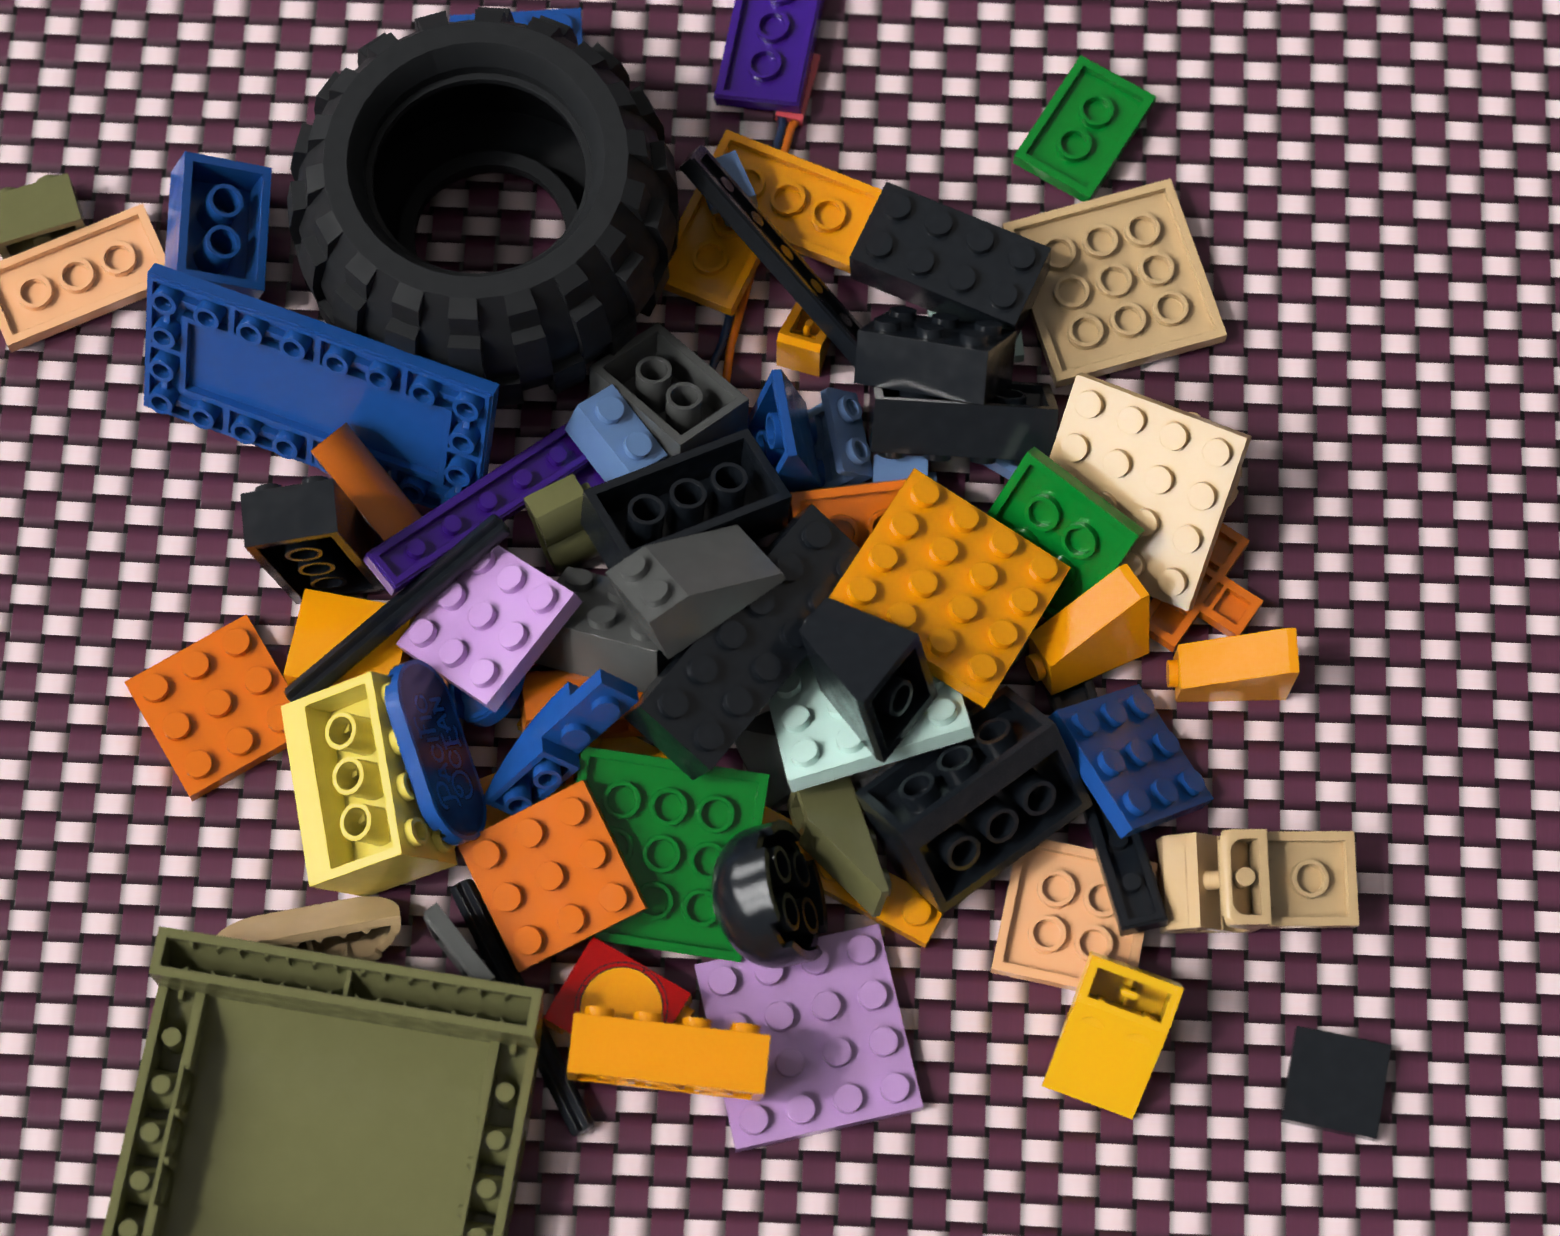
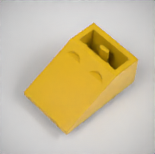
[1042,951,1184,1119]

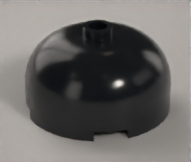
[712,820,828,968]

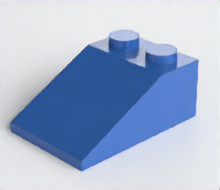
[748,369,825,492]

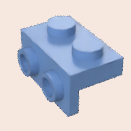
[807,387,873,488]

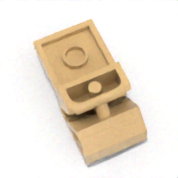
[1156,829,1360,934]

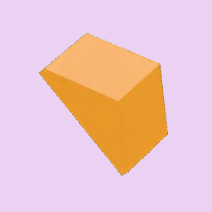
[776,302,831,377]

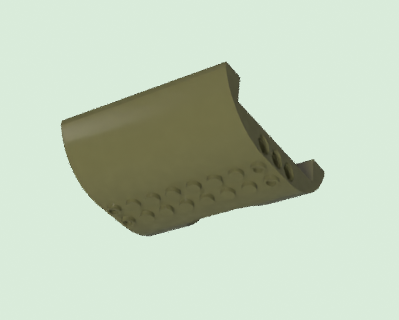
[102,926,544,1236]

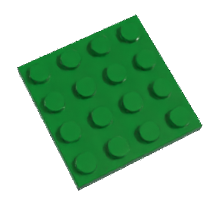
[576,746,770,962]

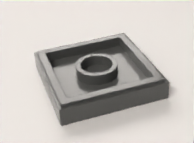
[423,903,497,982]

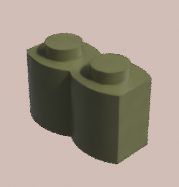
[523,474,600,576]

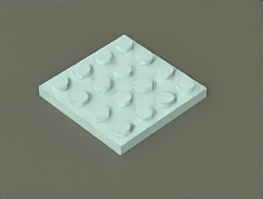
[768,655,975,793]

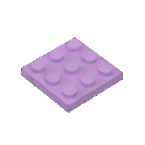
[396,545,582,713]

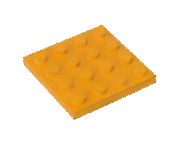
[829,468,1071,708]

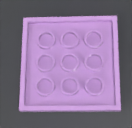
[694,924,923,1153]

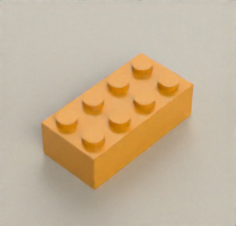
[567,1006,771,1101]

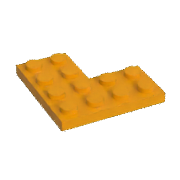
[664,129,882,317]

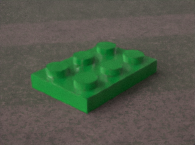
[1013,55,1156,202]

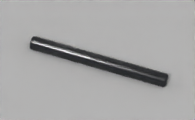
[284,514,510,702]
[451,879,594,1136]

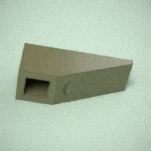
[786,775,891,917]

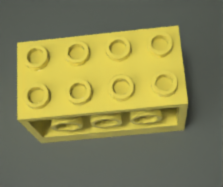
[281,671,458,896]

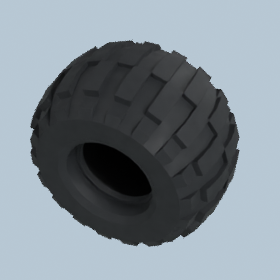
[287,7,679,407]

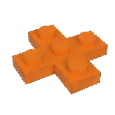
[1149,523,1263,652]

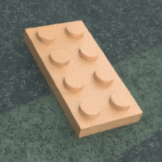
[0,204,165,353]

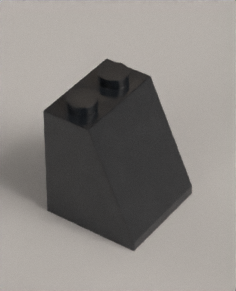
[799,597,938,763]

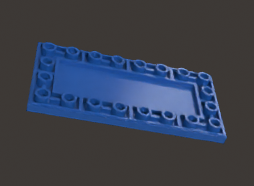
[144,263,500,509]

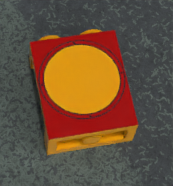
[543,936,695,1035]

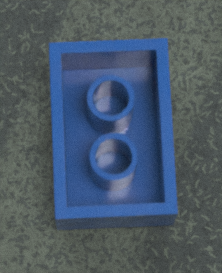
[164,151,272,299]

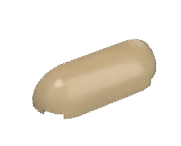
[216,896,401,961]

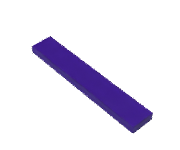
[363,422,591,596]

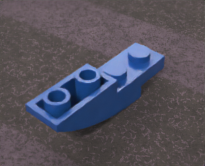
[484,669,639,815]

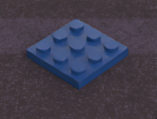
[1048,684,1214,839]

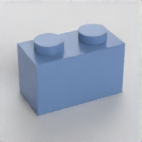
[564,384,668,482]

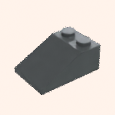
[605,525,786,660]

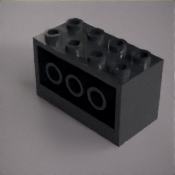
[855,685,1093,914]

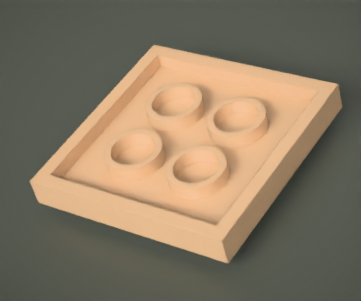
[990,839,1158,991]

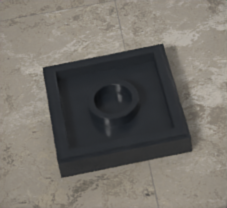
[1279,1026,1391,1141]

